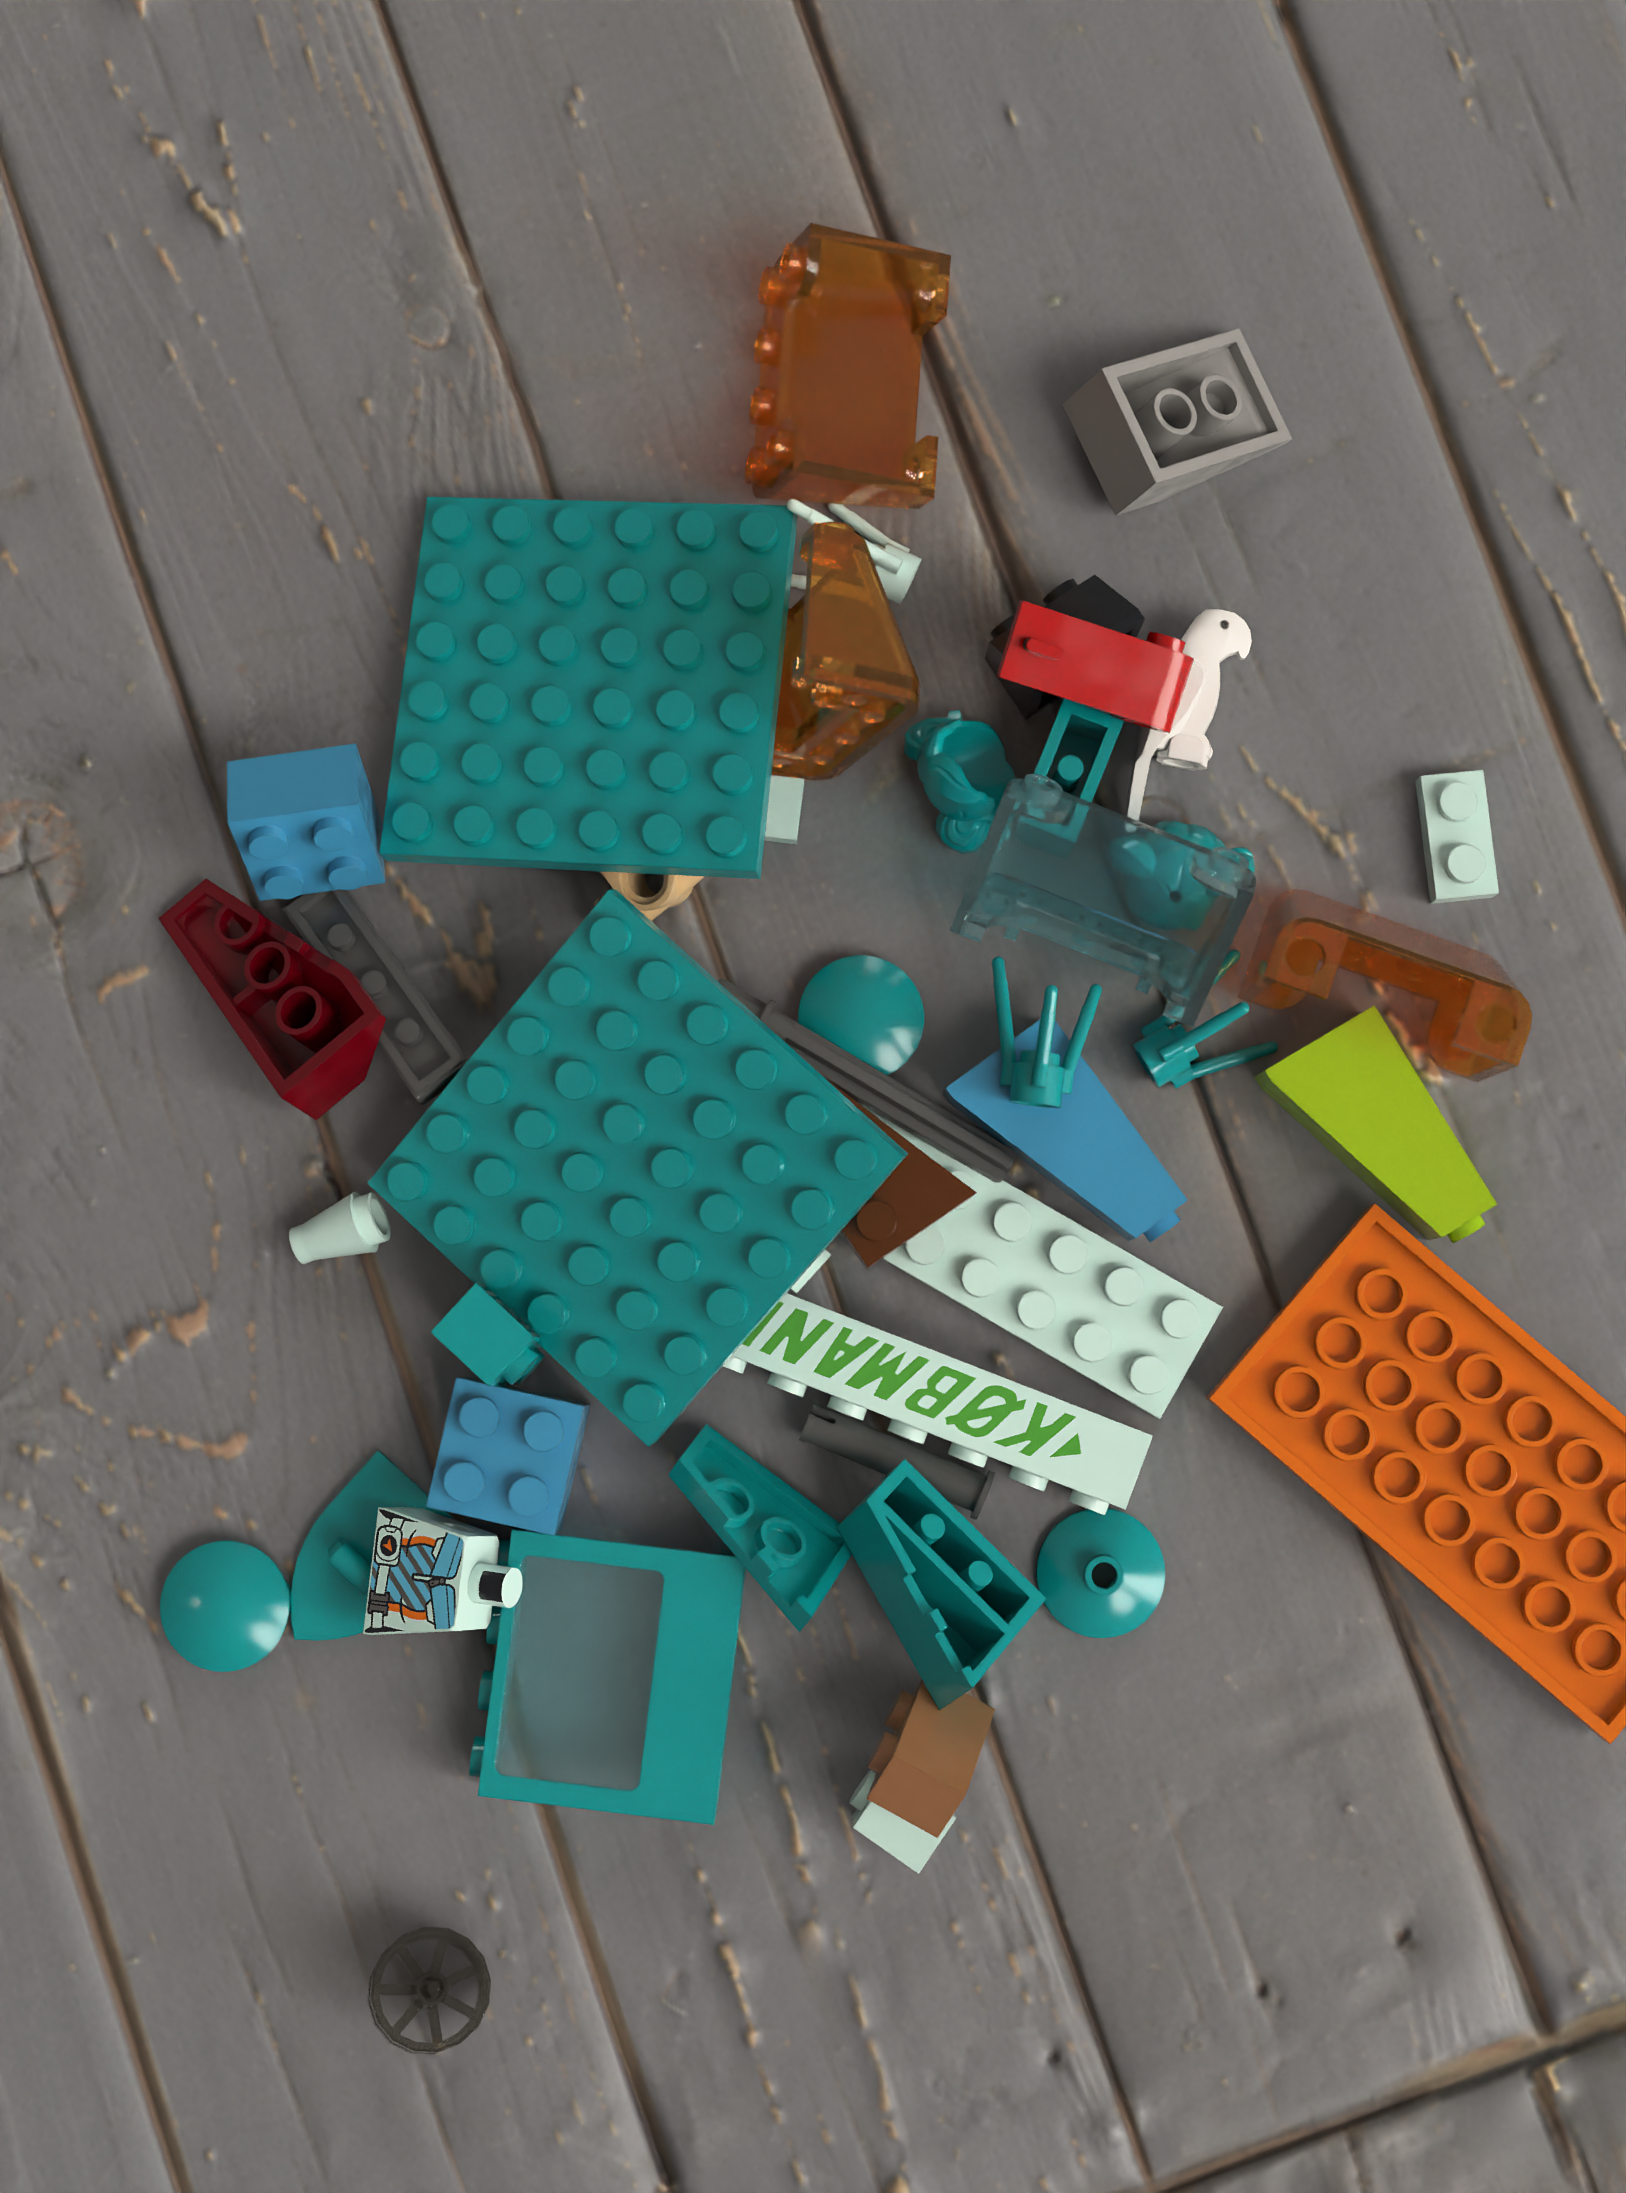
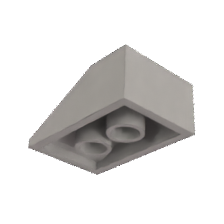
[1063,329,1292,516]

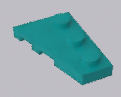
[668,1424,852,1633]

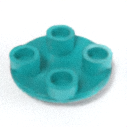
[798,955,924,1075]
[160,1540,291,1672]

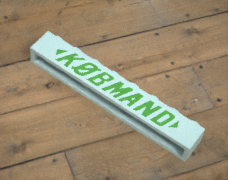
[723,1293,1153,1515]

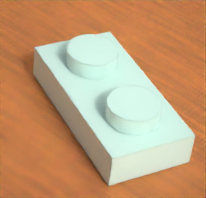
[1415,770,1499,904]

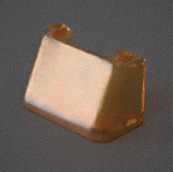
[771,522,921,781]

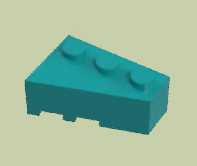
[837,1459,1047,1711]

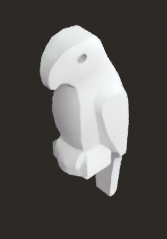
[1124,609,1252,830]

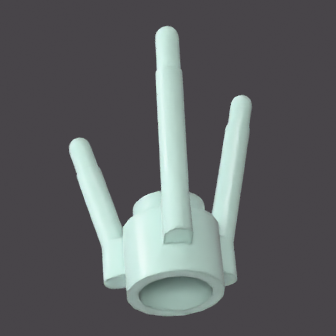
[787,499,922,610]

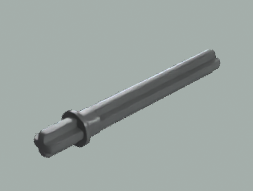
[718,979,1016,1183]

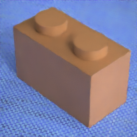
[866,1679,995,1838]

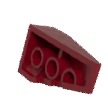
[158,879,386,1120]

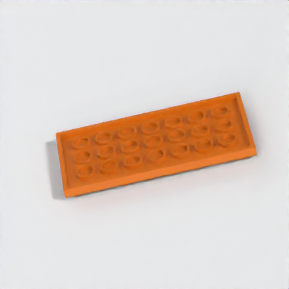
[1206,1203,1626,1744]

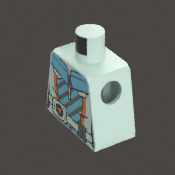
[363,1507,522,1635]

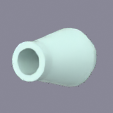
[289,1192,391,1264]

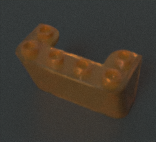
[745,223,951,510]
[1238,889,1532,1082]

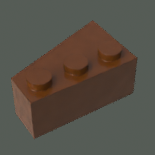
[824,1077,977,1270]

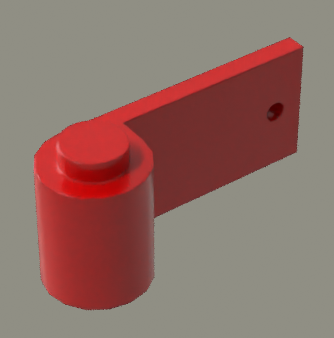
[996,600,1194,734]

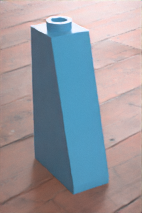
[943,1020,1188,1242]

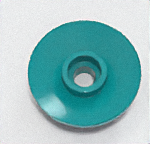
[1036,1508,1165,1638]

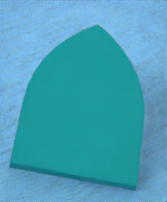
[290,1450,457,1641]

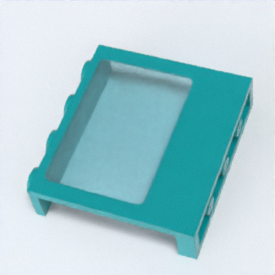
[469,1527,746,1825]

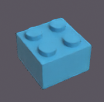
[227,743,386,901]
[426,1377,591,1536]

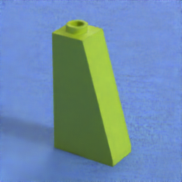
[1254,1005,1497,1243]

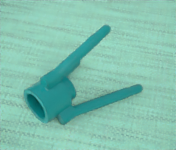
[1132,950,1278,1089]
[992,956,1102,1108]

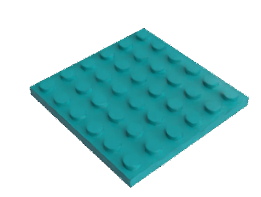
[379,497,798,879]
[368,890,908,1447]

